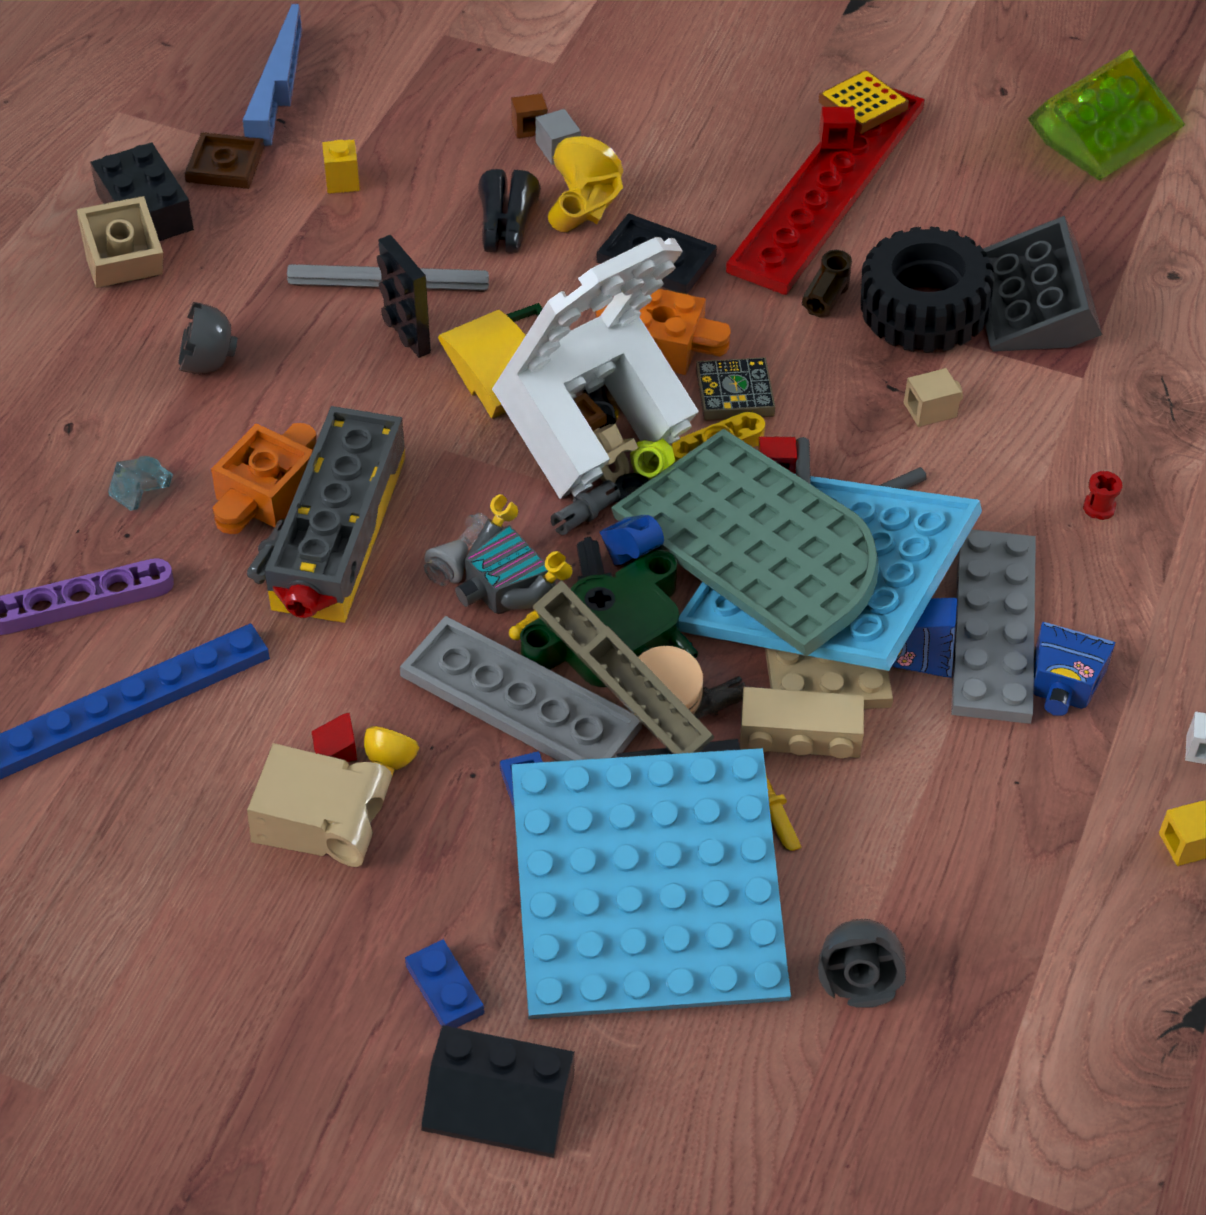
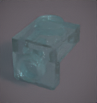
[108,456,173,511]

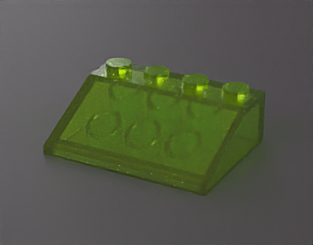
[1028,49,1186,181]

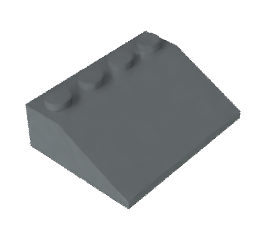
[983,216,1102,351]

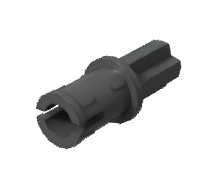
[247,519,284,584]

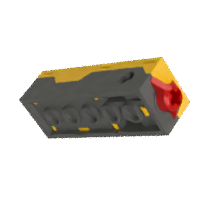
[265,406,406,623]

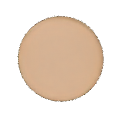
[638,646,703,714]

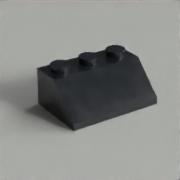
[421,1025,574,1158]

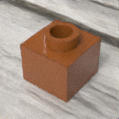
[511,93,548,139]

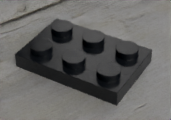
[596,213,717,294]
[377,235,431,358]

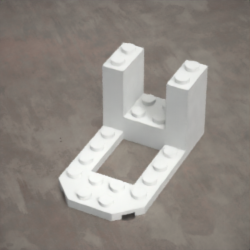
[492,237,699,499]

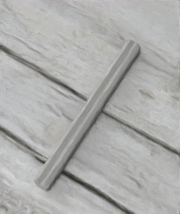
[287,264,489,291]

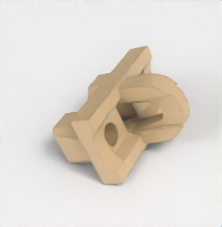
[593,424,638,483]

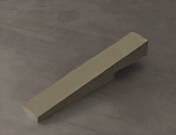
[532,580,714,754]

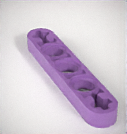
[0,558,174,635]

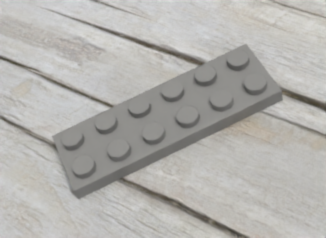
[951,529,1036,724]
[400,616,642,761]

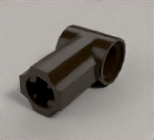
[802,250,852,317]

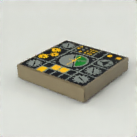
[696,357,775,420]

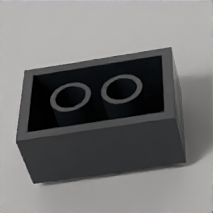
[90,142,194,241]

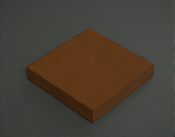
[184,132,264,189]

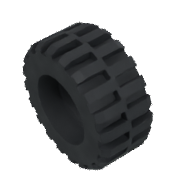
[861,226,994,353]

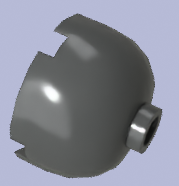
[179,302,238,374]
[818,919,906,1008]

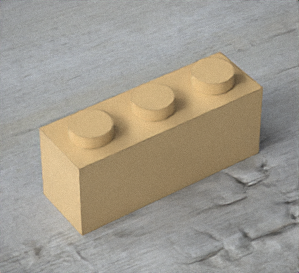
[740,687,864,758]

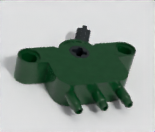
[520,537,698,688]

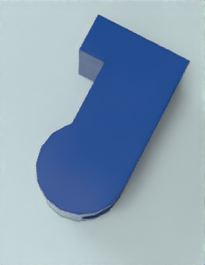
[599,515,664,566]

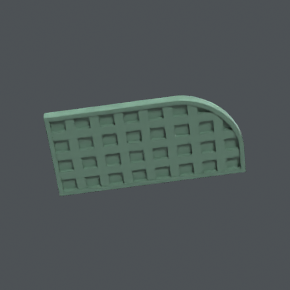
[611,429,879,656]

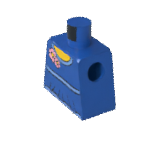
[892,598,958,678]
[1033,621,1116,716]

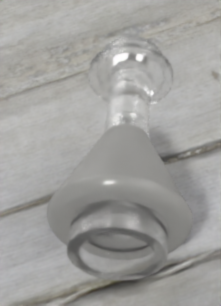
[424,513,489,586]

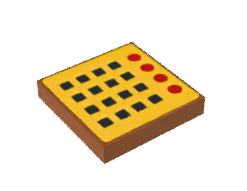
[818,70,909,134]

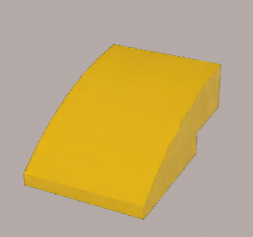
[438,309,526,419]

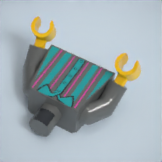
[455,494,572,614]

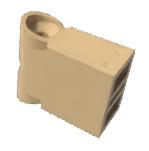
[247,743,392,867]

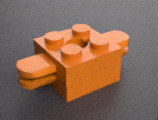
[595,289,731,375]
[211,423,317,534]

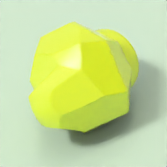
[630,439,675,480]

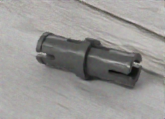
[550,480,621,535]

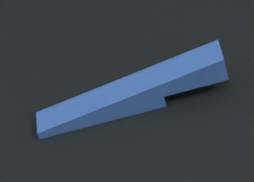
[242,4,302,146]

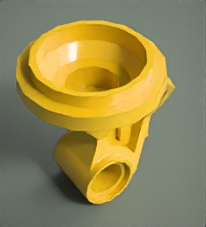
[548,136,624,232]

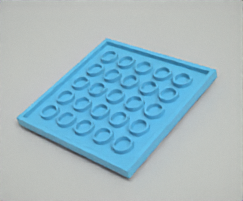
[679,474,982,671]
[512,748,791,1019]

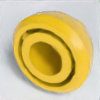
[364,726,420,776]

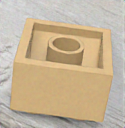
[77,196,163,288]

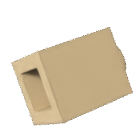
[903,368,963,427]

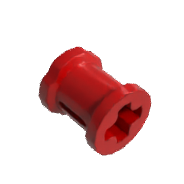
[1083,471,1123,520]

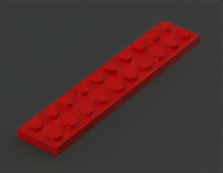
[726,88,925,295]

